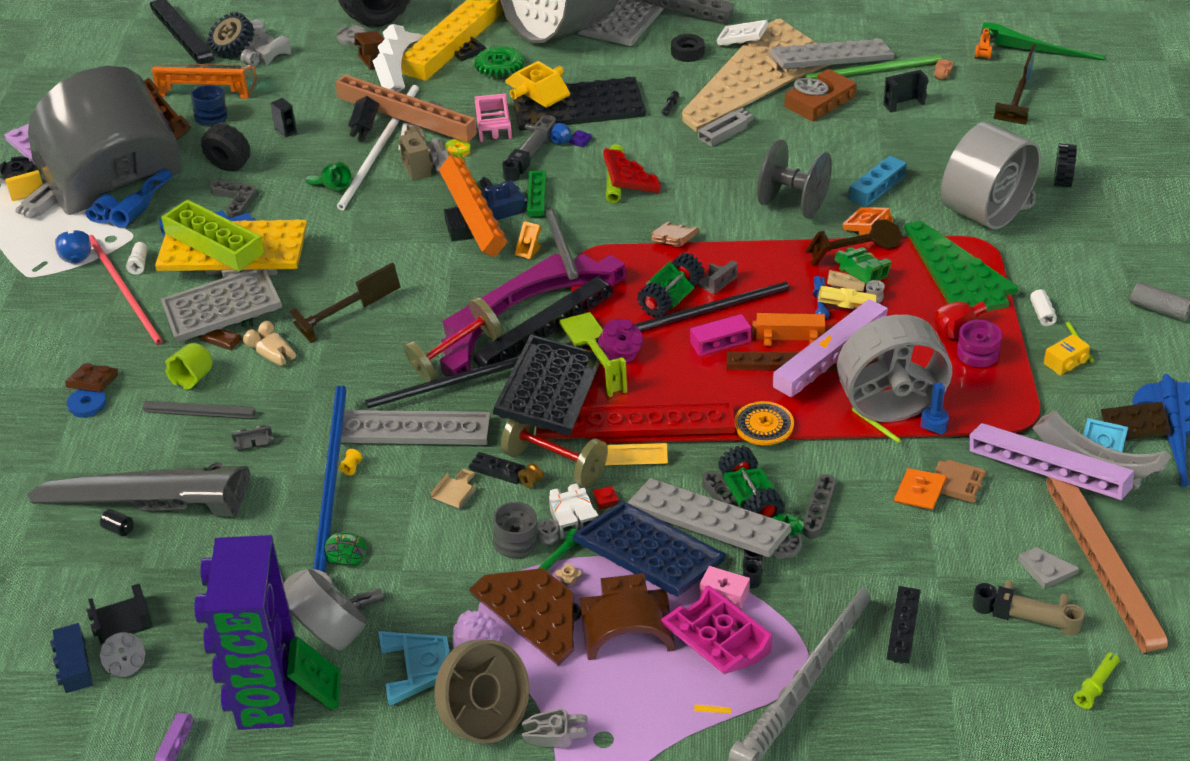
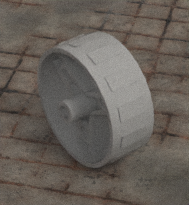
[837,315,952,422]

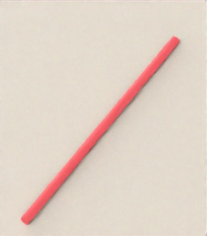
[89,235,163,345]

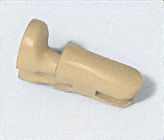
[243,321,296,367]

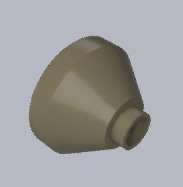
[435,639,529,744]

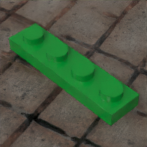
[527,170,546,217]

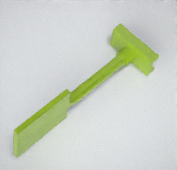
[559,312,627,397]

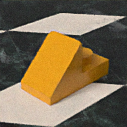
[514,221,542,259]

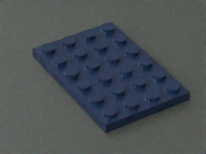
[573,501,726,597]

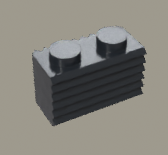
[270,98,297,137]
[444,206,472,241]

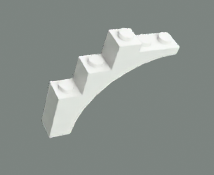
[373,24,425,92]

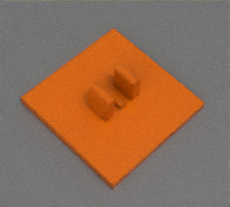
[893,468,947,510]

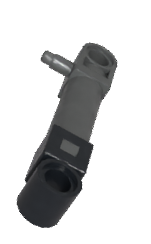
[502,115,556,182]

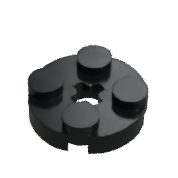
[0,156,34,180]

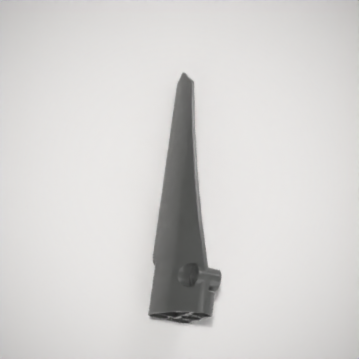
[27,462,250,517]

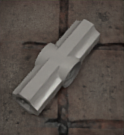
[428,139,449,178]

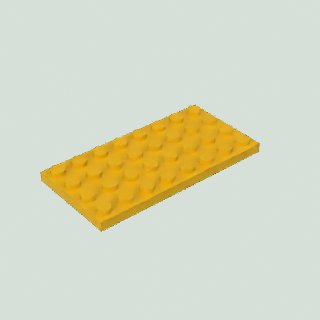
[155,219,308,271]

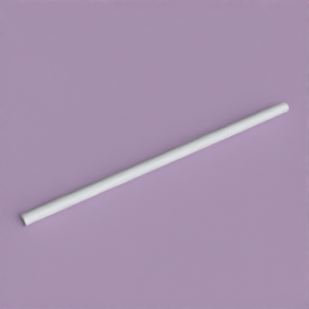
[337,85,419,210]

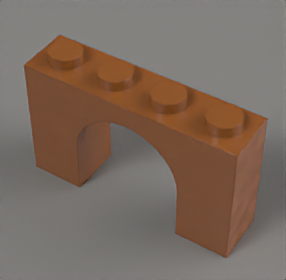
[784,69,857,122]

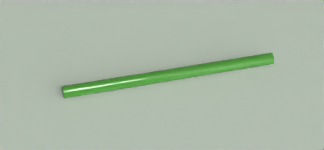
[805,55,942,82]

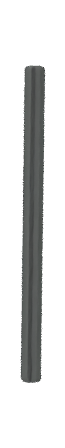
[545,208,578,280]

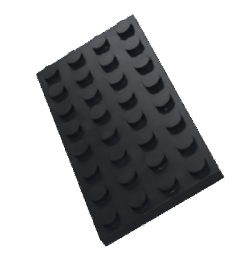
[513,77,646,131]
[493,334,601,436]

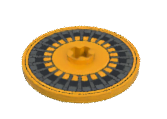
[734,401,794,446]

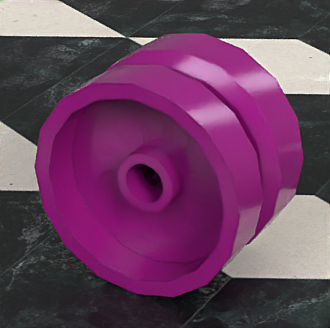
[957,320,1002,367]

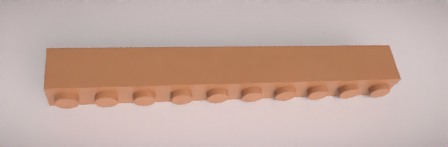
[335,74,477,143]

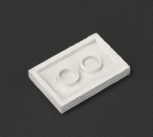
[716,20,769,46]

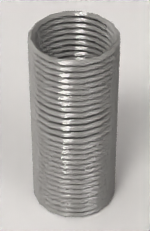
[1130,281,1190,322]

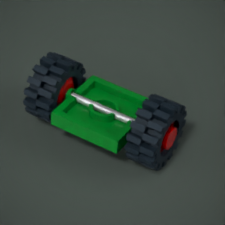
[637,252,705,318]
[718,445,785,518]

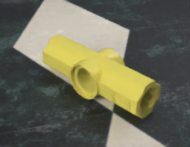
[818,286,876,309]

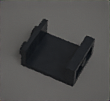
[883,69,929,113]
[86,583,153,644]

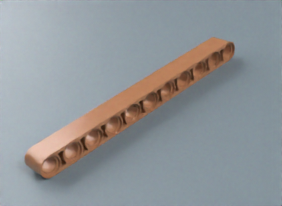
[1046,477,1168,653]

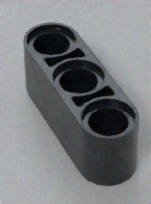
[742,549,763,589]

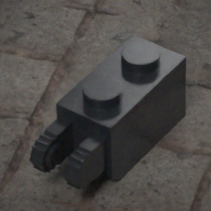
[348,96,379,142]

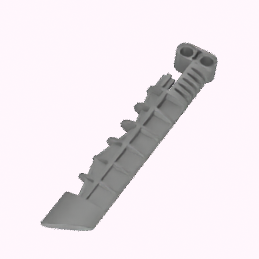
[728,587,872,761]

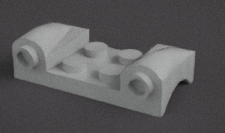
[244,19,291,66]

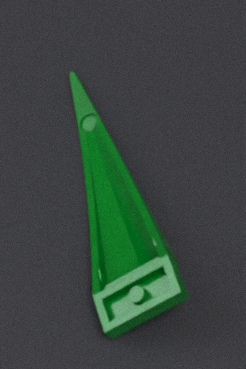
[981,22,1105,60]

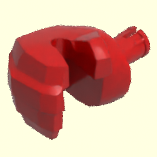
[934,301,987,339]

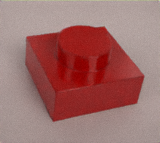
[593,486,619,510]

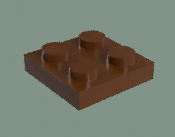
[65,363,118,392]

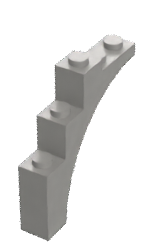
[1033,411,1171,491]

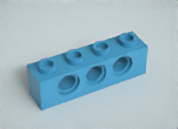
[849,155,907,207]

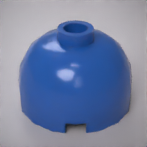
[55,230,91,263]

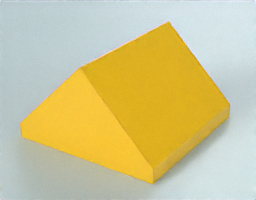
[5,170,43,201]

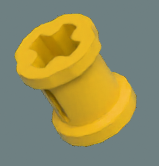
[338,449,363,475]

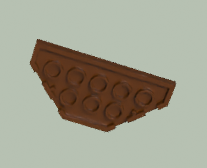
[469,568,574,666]

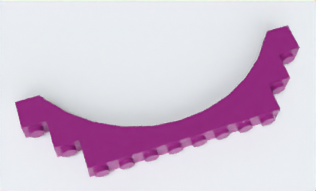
[439,253,626,377]

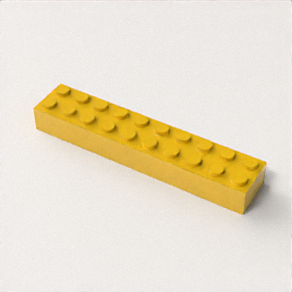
[401,0,504,81]

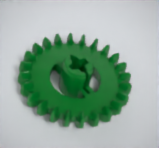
[474,46,525,78]

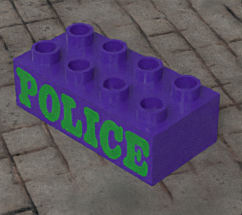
[194,535,297,730]

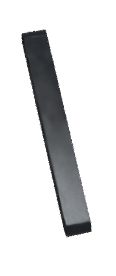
[150,0,214,64]
[474,277,613,367]

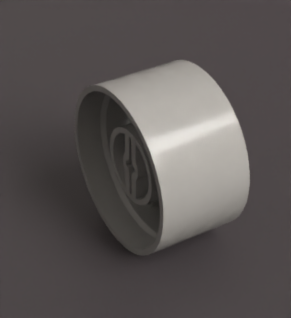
[941,122,1041,230]

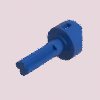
[920,382,949,435]

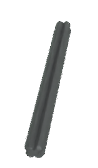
[143,401,255,419]

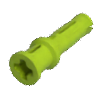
[1073,652,1120,709]

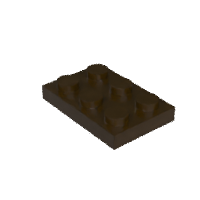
[1101,401,1170,440]

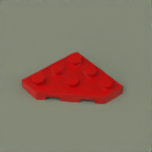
[603,148,661,193]

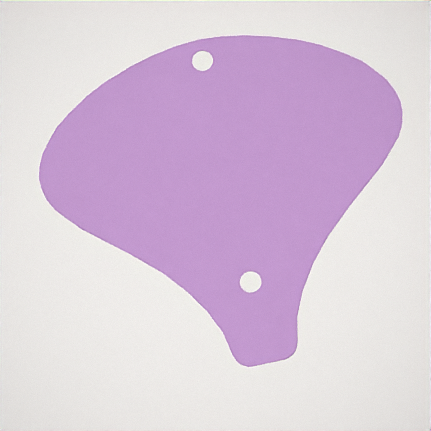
[478,556,809,761]

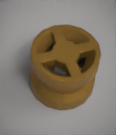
[518,463,544,488]

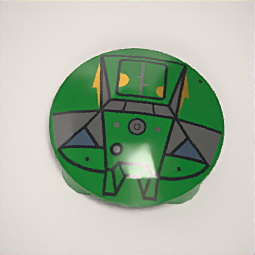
[325,532,367,566]

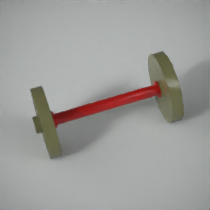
[403,296,503,382]
[501,419,608,488]

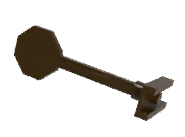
[805,219,902,266]

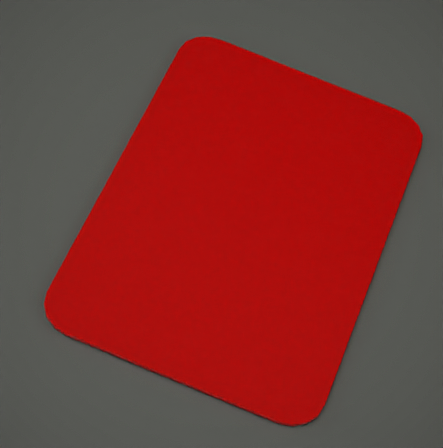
[570,236,1040,443]

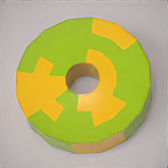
[445,139,471,158]

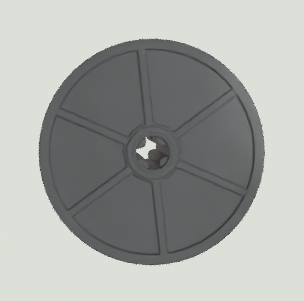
[757,139,832,219]

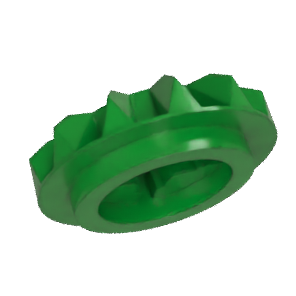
[772,513,804,536]

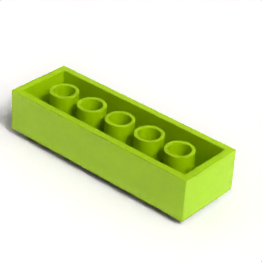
[161,199,265,271]

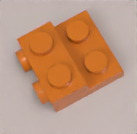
[842,207,893,235]

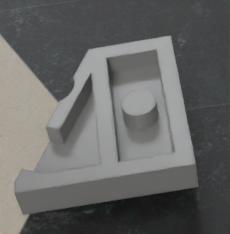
[1018,547,1079,589]

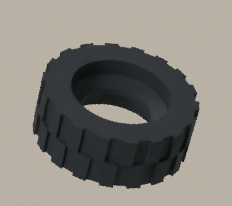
[671,34,705,62]

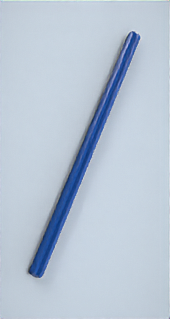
[313,385,347,572]

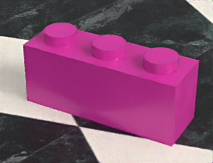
[690,314,751,356]

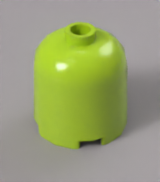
[165,343,213,390]

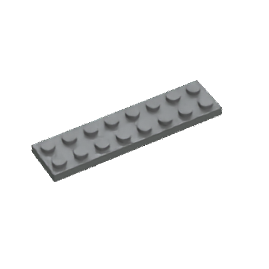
[770,38,895,69]
[341,410,491,445]
[627,478,791,557]

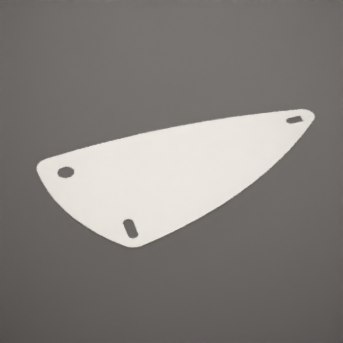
[0,178,133,277]

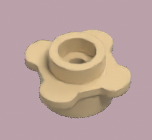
[556,563,581,585]

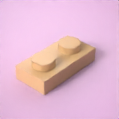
[827,270,865,292]

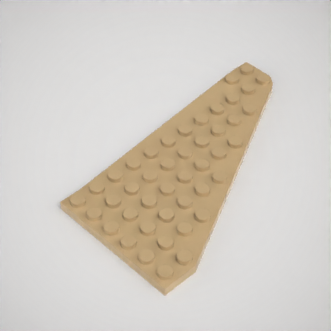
[682,19,829,132]

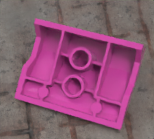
[661,585,772,674]

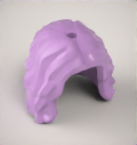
[453,610,503,648]

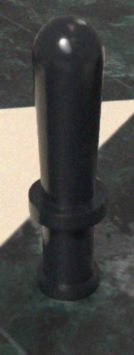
[662,91,679,116]

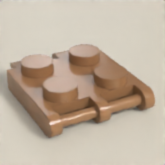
[652,222,699,247]
[935,459,987,503]

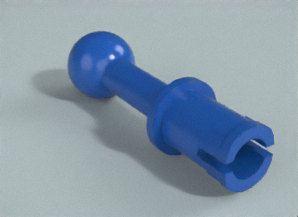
[813,276,830,321]

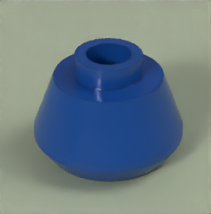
[550,123,571,145]

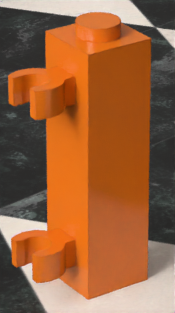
[753,313,825,346]

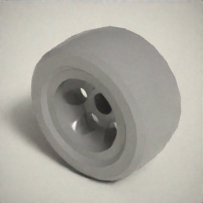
[286,569,367,651]

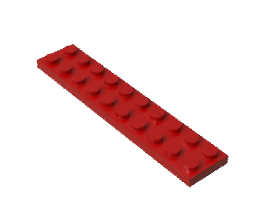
[536,400,735,439]

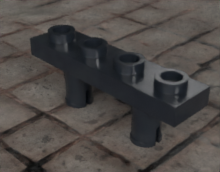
[886,586,921,664]

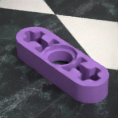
[154,712,193,761]

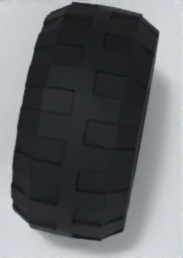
[201,123,251,171]

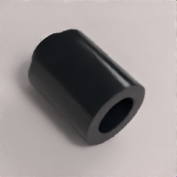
[100,509,134,537]

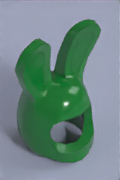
[306,162,352,191]

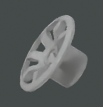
[794,78,829,96]

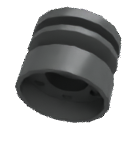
[493,502,537,558]

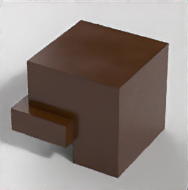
[354,31,385,70]

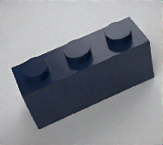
[50,623,93,693]

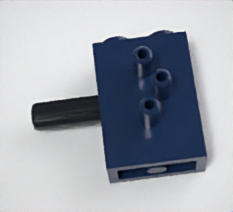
[479,176,527,220]

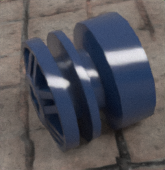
[191,85,227,125]

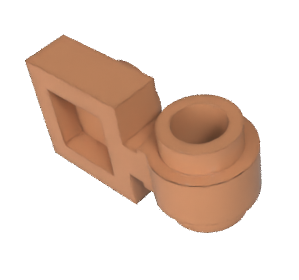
[934,59,954,80]

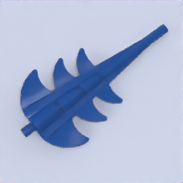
[1133,374,1190,487]

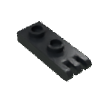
[468,452,526,485]

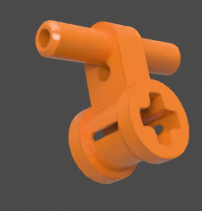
[974,28,992,60]

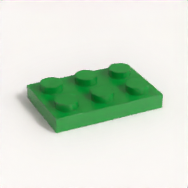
[287,636,341,710]

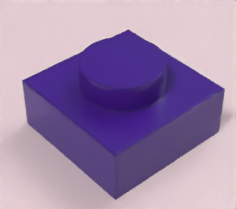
[569,130,592,148]

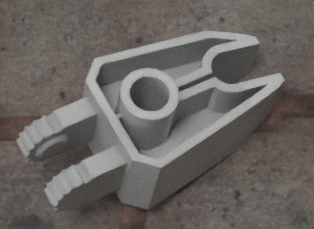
[522,708,588,748]

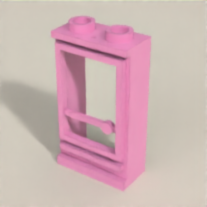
[474,94,512,142]

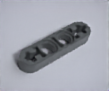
[803,474,836,538]

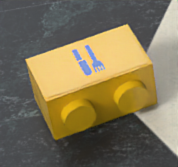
[1043,334,1090,376]

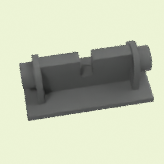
[231,425,274,451]

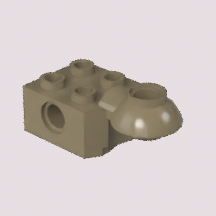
[399,124,433,181]

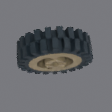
[208,12,255,59]

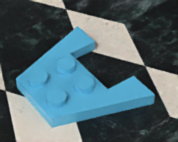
[379,631,450,706]

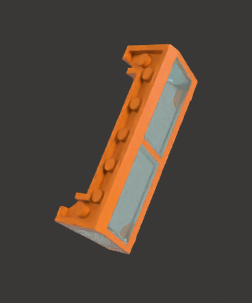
[152,63,257,99]

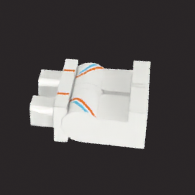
[549,483,598,539]

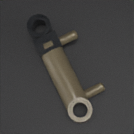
[972,580,1084,636]

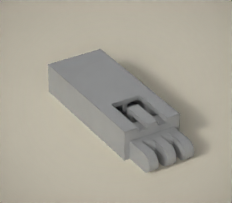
[698,108,754,147]
[16,182,57,217]

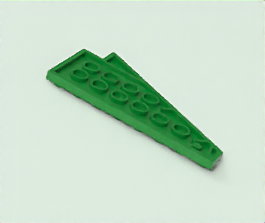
[904,221,1018,311]

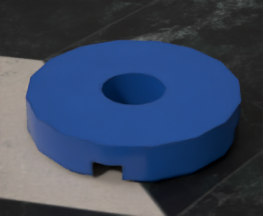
[67,389,106,418]

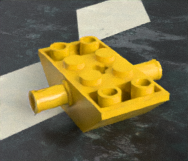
[505,61,570,108]

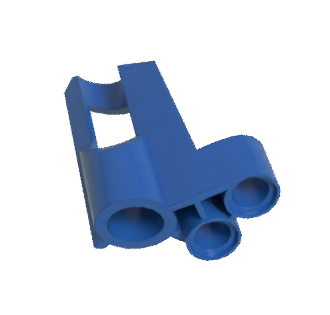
[85,169,173,228]

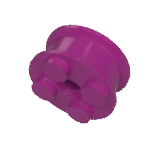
[598,319,643,363]

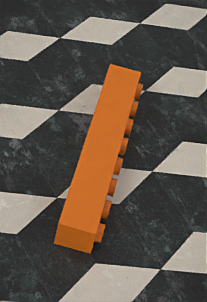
[439,155,507,257]

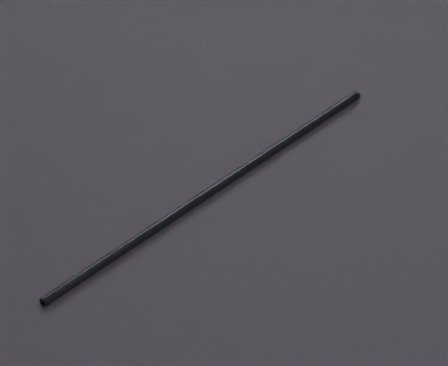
[365,281,789,409]

